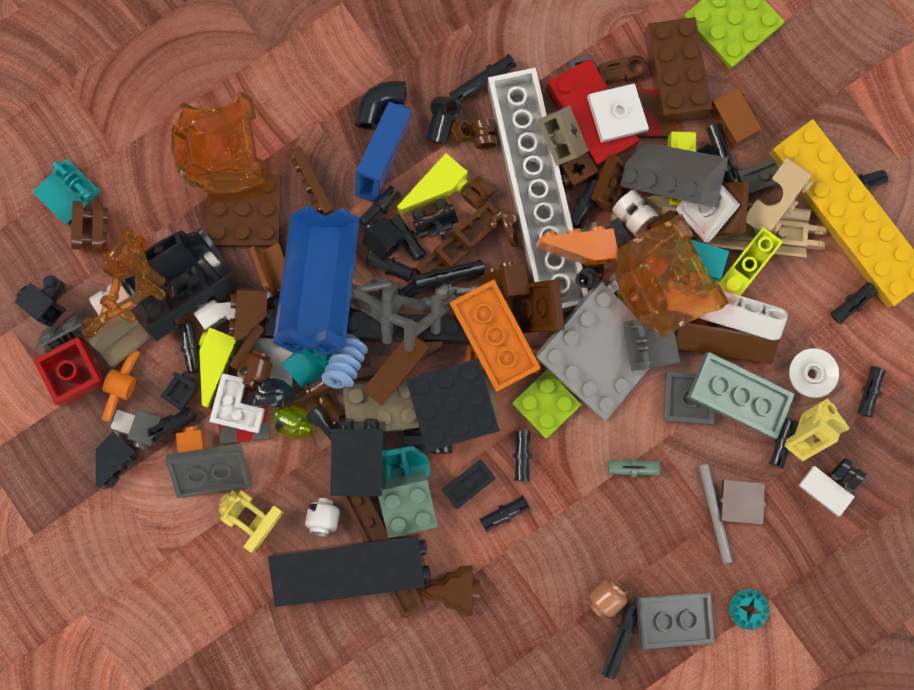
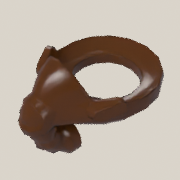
[488,209,519,247]

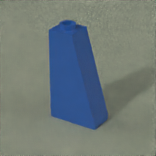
[354,102,411,202]

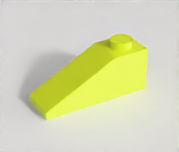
[397,153,468,215]
[199,328,240,409]

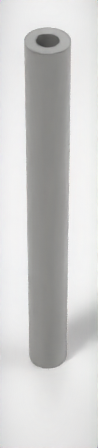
[699,464,733,564]

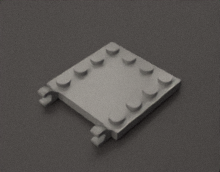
[535,273,676,421]

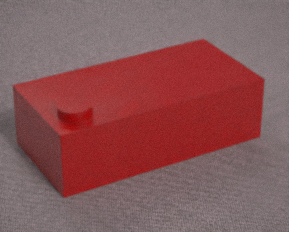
[546,59,639,169]

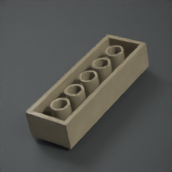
[343,370,498,433]

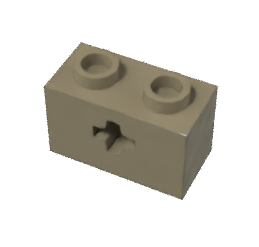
[538,105,589,166]

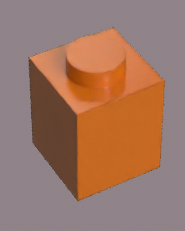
[176,427,207,453]

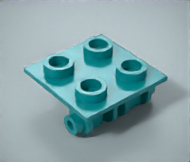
[33,159,101,225]
[281,349,332,389]

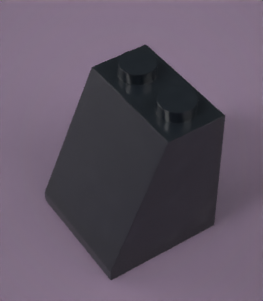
[330,418,387,496]

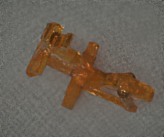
[82,227,166,338]

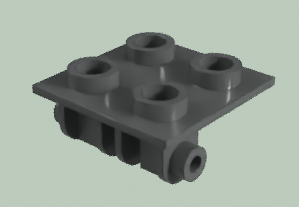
[623,313,680,371]
[35,314,91,353]

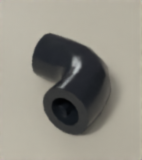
[355,81,407,130]

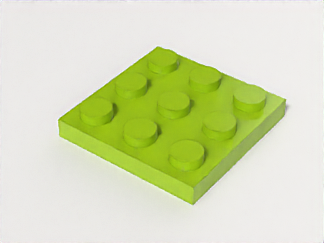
[682,0,785,70]

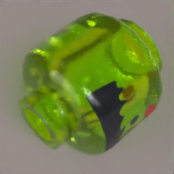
[274,404,312,440]

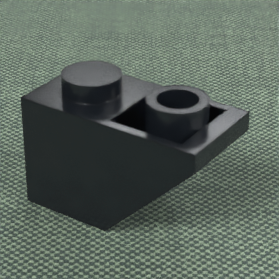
[96,431,140,489]

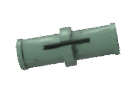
[608,458,660,478]

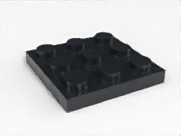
[406,358,500,453]

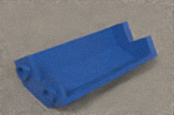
[273,206,360,355]

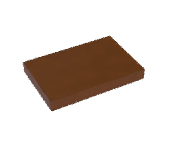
[511,279,565,333]

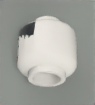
[305,498,340,537]

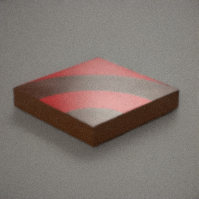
[636,89,678,139]

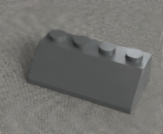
[620,142,728,208]

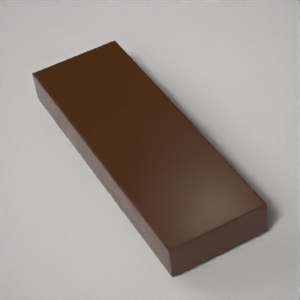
[362,337,430,407]

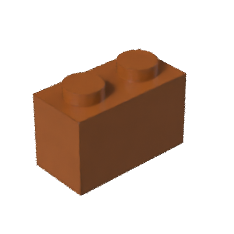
[711,88,762,149]

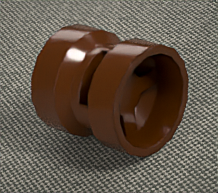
[472,119,498,149]
[461,176,495,210]

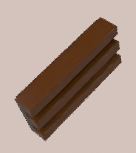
[229,324,264,370]

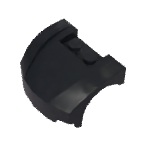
[120,228,239,341]

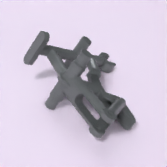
[350,277,467,352]

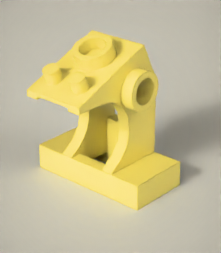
[784,398,849,461]
[218,490,285,553]

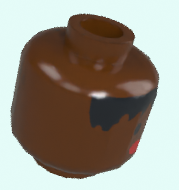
[237,350,274,389]

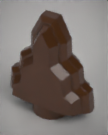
[420,565,480,616]

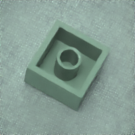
[379,471,438,538]

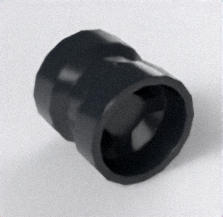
[830,457,866,492]

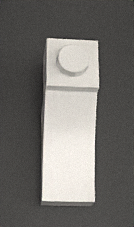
[194,291,274,332]

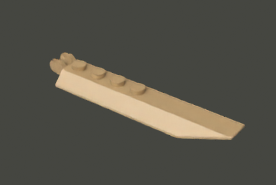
[611,195,827,258]

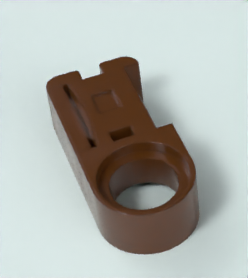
[597,55,647,84]

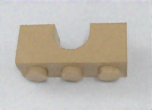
[746,157,814,234]

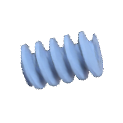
[322,333,368,389]

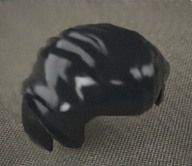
[252,378,296,408]

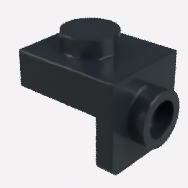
[160,371,199,411]

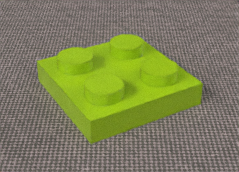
[512,369,581,439]

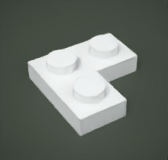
[209,373,265,434]

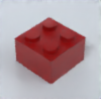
[33,337,105,407]

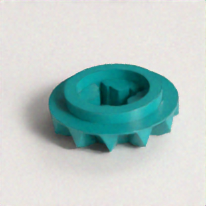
[729,589,770,630]

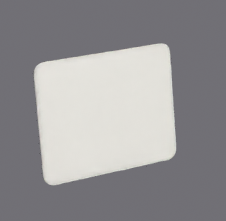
[111,410,135,434]

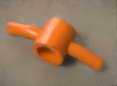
[101,350,140,422]

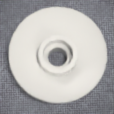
[789,348,839,398]

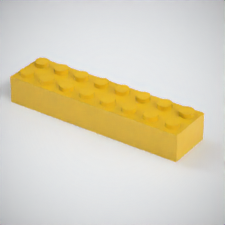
[768,119,914,308]

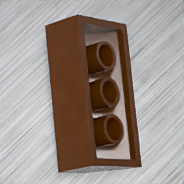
[675,311,779,364]

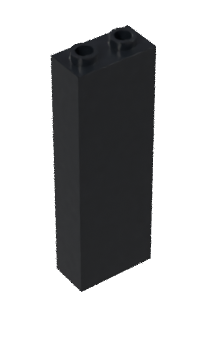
[268,534,431,607]

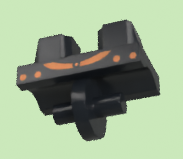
[412,198,459,240]

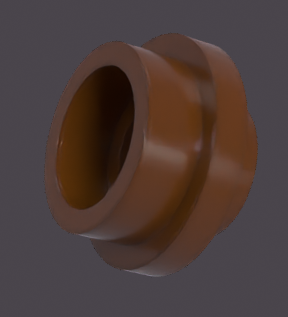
[451,119,473,143]

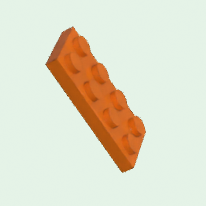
[449,279,541,392]

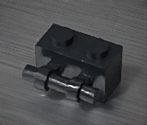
[14,275,67,327]

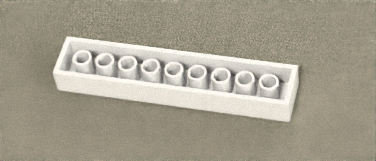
[487,68,588,312]

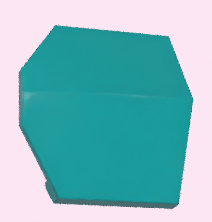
[386,445,430,480]

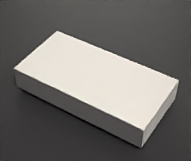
[798,466,854,517]

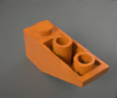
[536,226,619,266]

